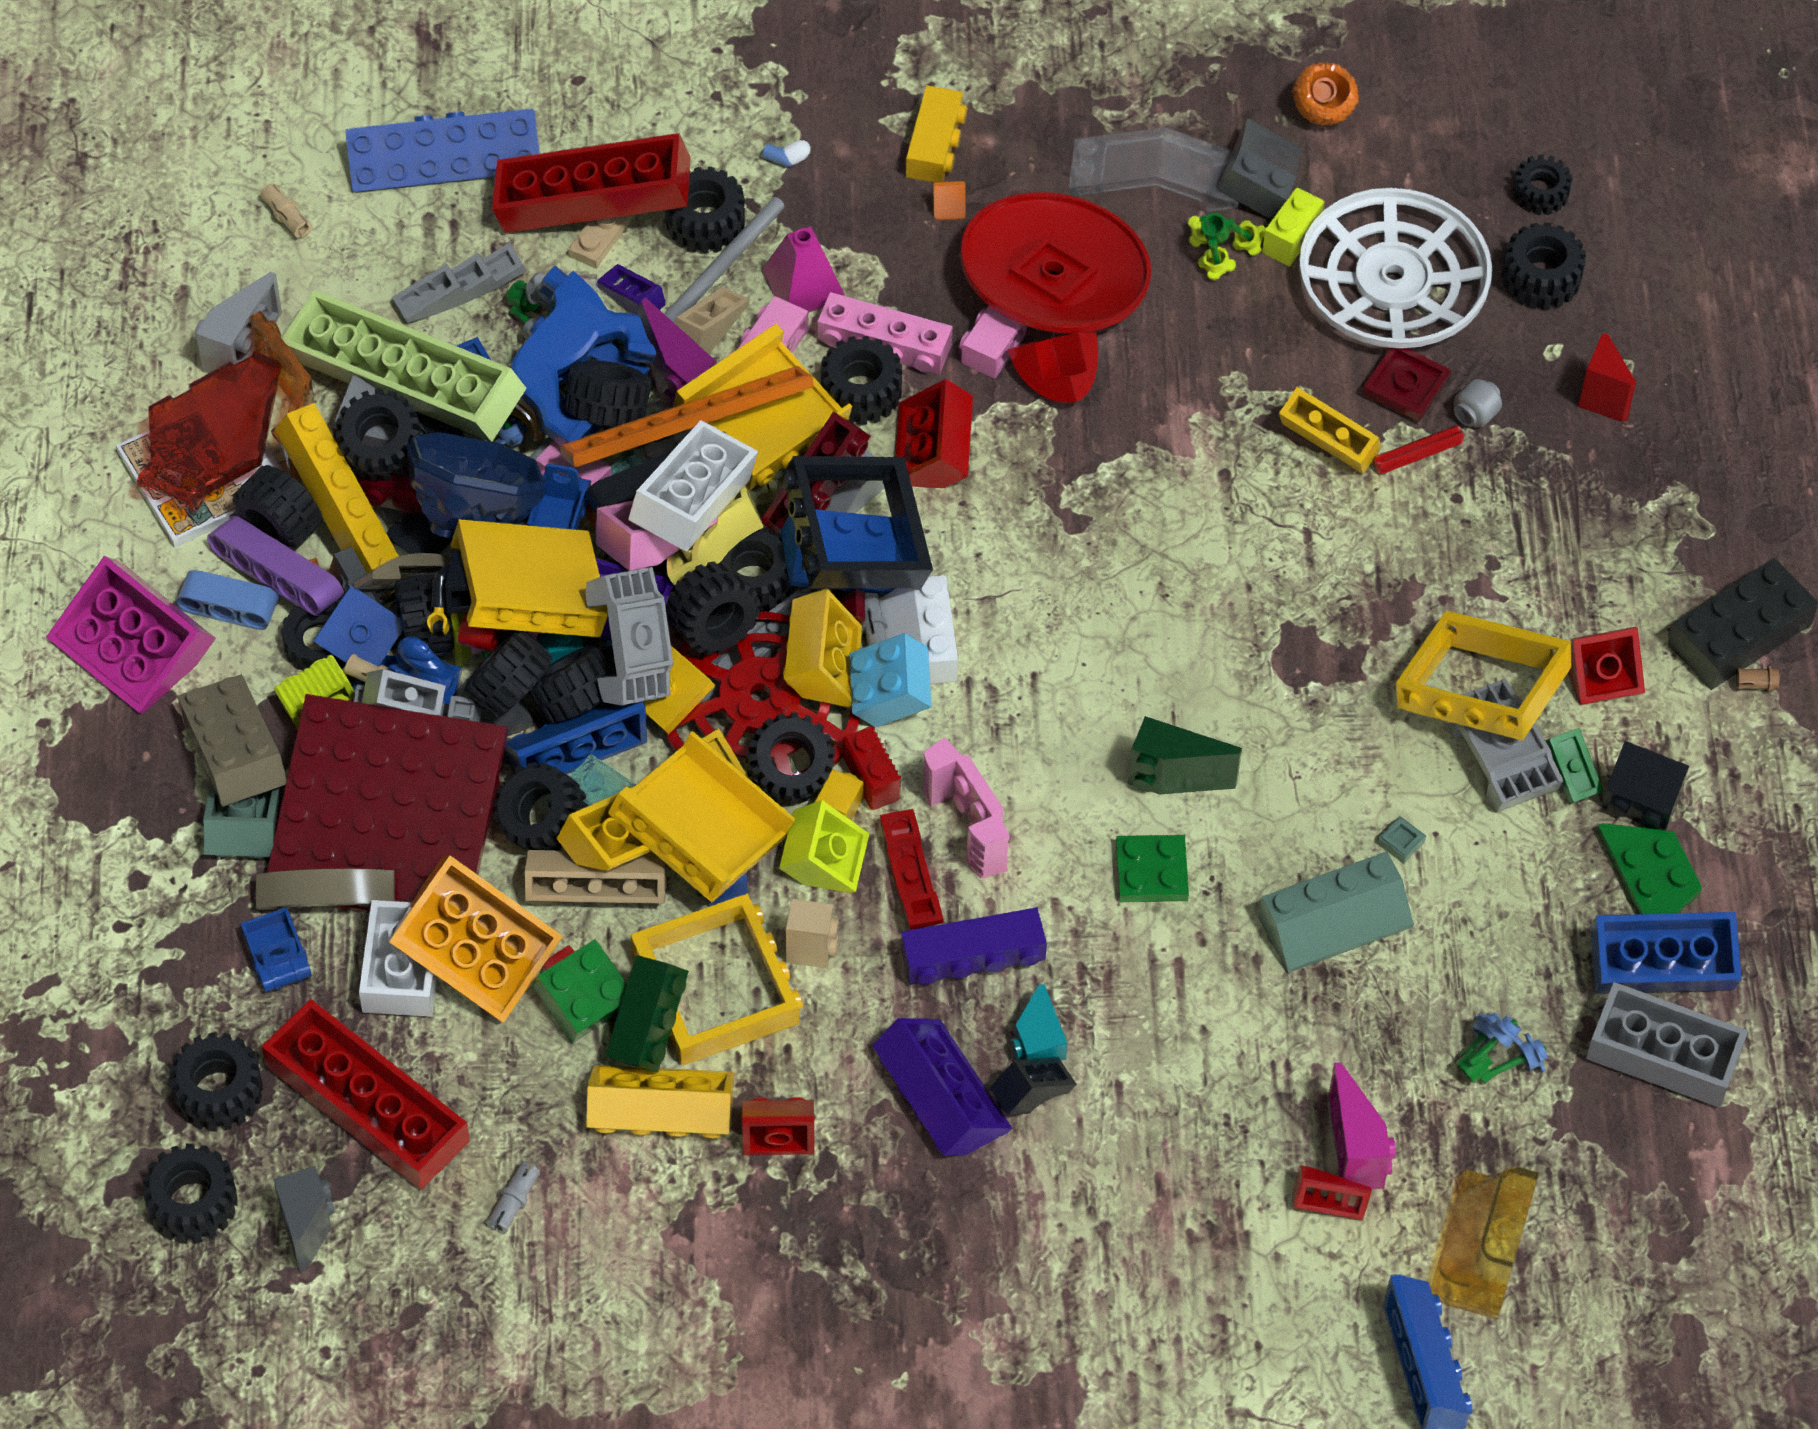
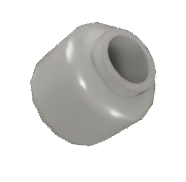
[1454,379,1502,428]

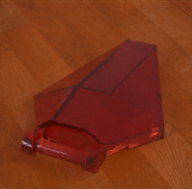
[137,351,281,512]

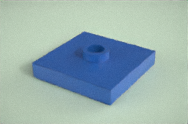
[314,585,403,666]

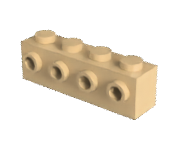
[525,850,667,904]

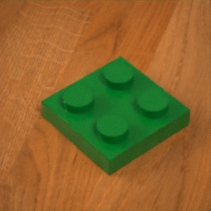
[1116,835,1189,903]

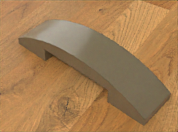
[353,553,451,589]
[256,869,395,910]

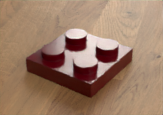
[1362,348,1451,422]

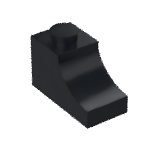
[990,1057,1077,1115]

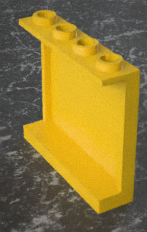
[673,323,852,491]
[451,519,608,637]
[608,731,796,902]

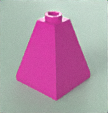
[762,226,845,313]

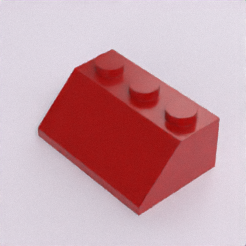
[895,379,973,488]

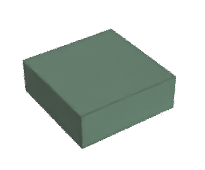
[1377,816,1426,864]

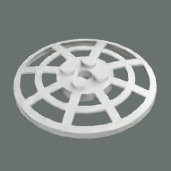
[1299,188,1492,348]

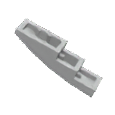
[392,242,527,323]

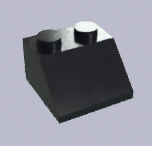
[1601,741,1689,830]

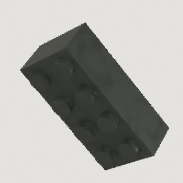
[1668,557,1818,690]

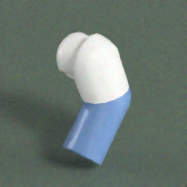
[762,140,811,167]

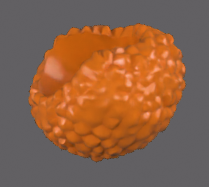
[1292,62,1359,126]

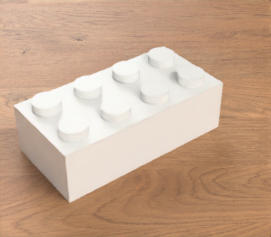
[628,420,758,552]

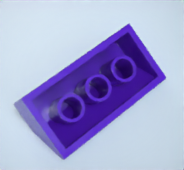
[872,1018,1012,1155]

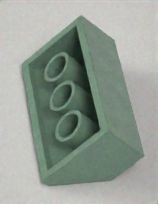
[1258,851,1414,973]

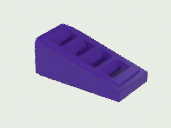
[595,264,666,315]

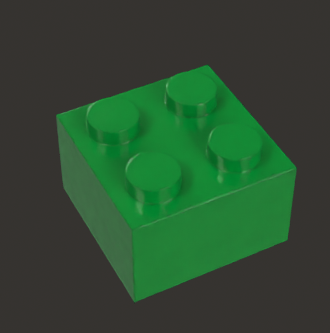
[533,939,627,1044]

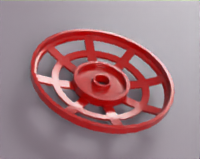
[663,612,861,791]

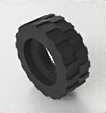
[281,602,346,671]

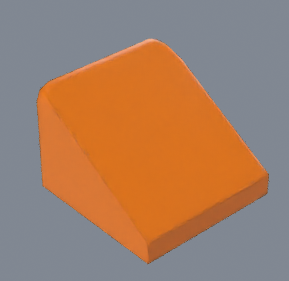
[933,181,966,220]

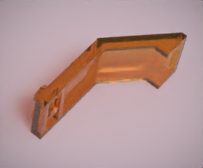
[250,311,315,483]

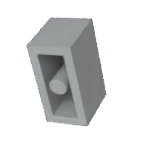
[362,669,446,716]

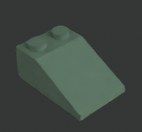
[203,783,282,859]

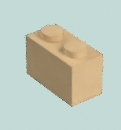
[786,899,839,968]

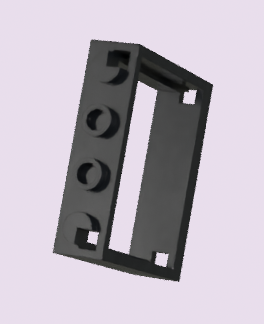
[782,456,933,588]

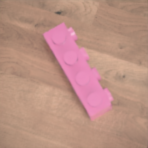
[817,292,953,375]

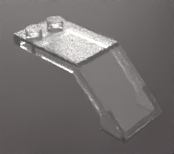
[1068,127,1238,212]

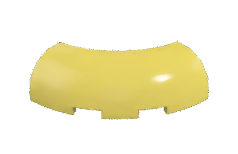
[666,485,764,585]

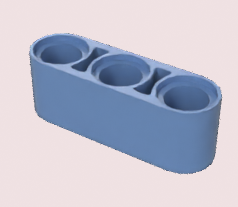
[176,570,279,630]

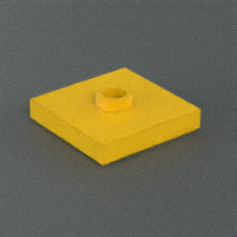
[642,646,715,735]

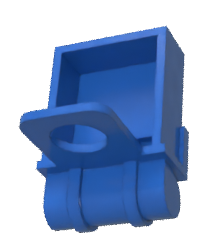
[527,464,591,530]
[240,907,312,992]

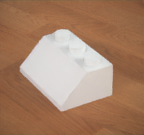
[880,575,958,684]

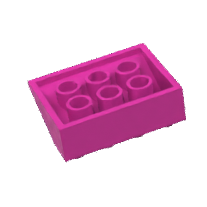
[46,555,216,714]

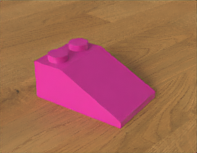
[1328,1063,1396,1189]

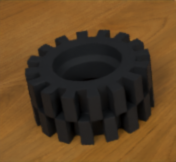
[1512,155,1572,215]

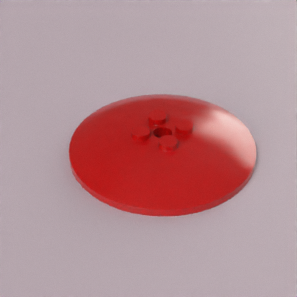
[960,192,1151,333]

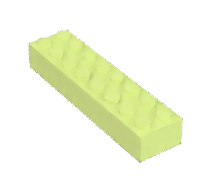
[279,290,527,442]

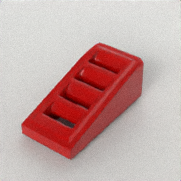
[1292,1165,1372,1221]

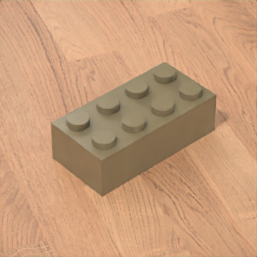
[177,674,287,806]

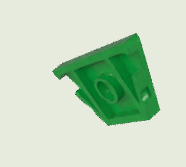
[1597,823,1702,914]

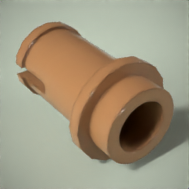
[1736,665,1780,692]

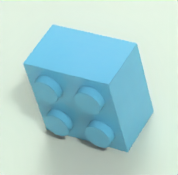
[849,633,931,727]

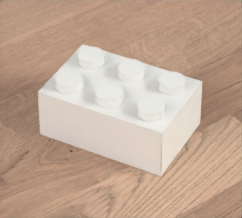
[359,900,437,1017]

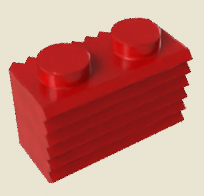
[843,726,901,810]

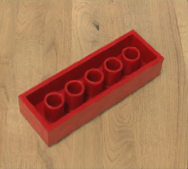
[492,133,691,233]
[261,999,470,1190]

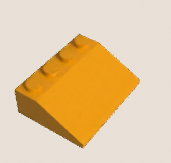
[388,855,563,1023]

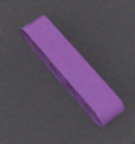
[207,516,344,616]

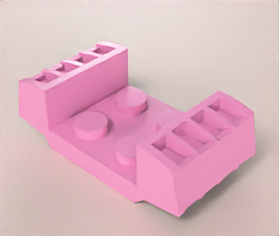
[922,737,1010,879]

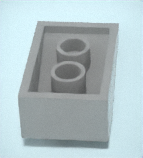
[194,272,282,384]

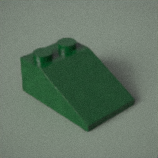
[1128,716,1242,795]

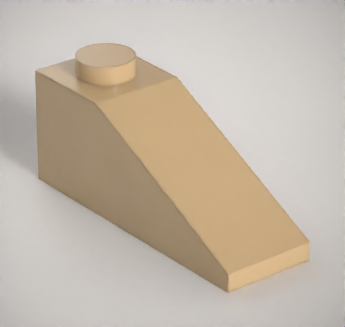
[675,286,750,354]

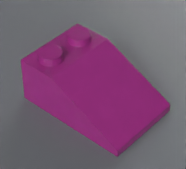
[638,297,717,408]

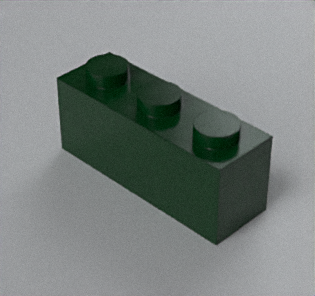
[605,955,689,1073]

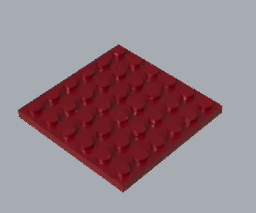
[267,694,508,913]

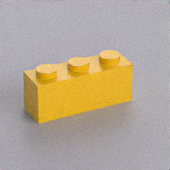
[906,85,968,183]
[1279,387,1382,474]

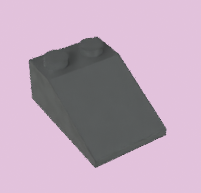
[1217,118,1302,219]

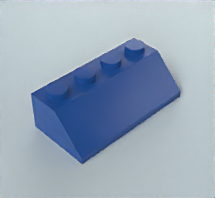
[781,510,903,594]
[505,701,647,775]
[1383,1274,1473,1429]

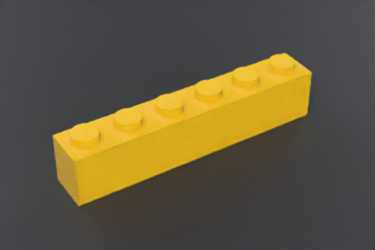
[275,403,408,597]

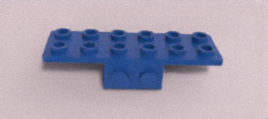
[345,109,540,192]

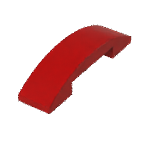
[880,809,944,929]

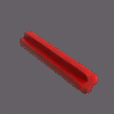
[1373,426,1464,474]

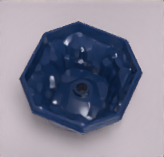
[406,432,546,539]

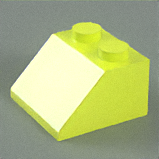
[779,800,870,893]

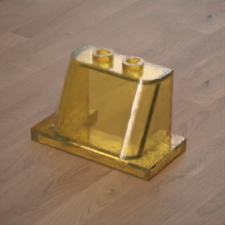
[1431,1167,1539,1320]

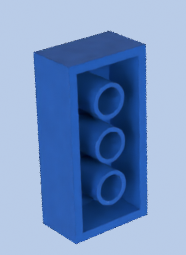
[1590,912,1742,994]

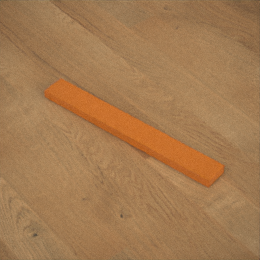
[560,366,814,468]

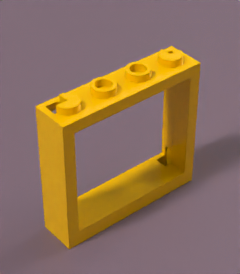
[1396,610,1571,741]
[630,893,803,1066]

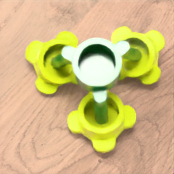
[1188,213,1266,280]

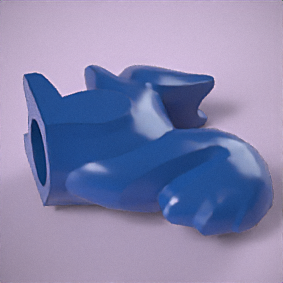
[389,636,459,698]

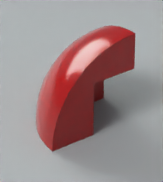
[1008,331,1098,403]

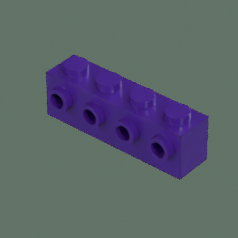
[901,907,1047,985]

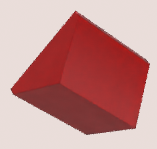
[1578,333,1637,422]
[1568,627,1645,705]

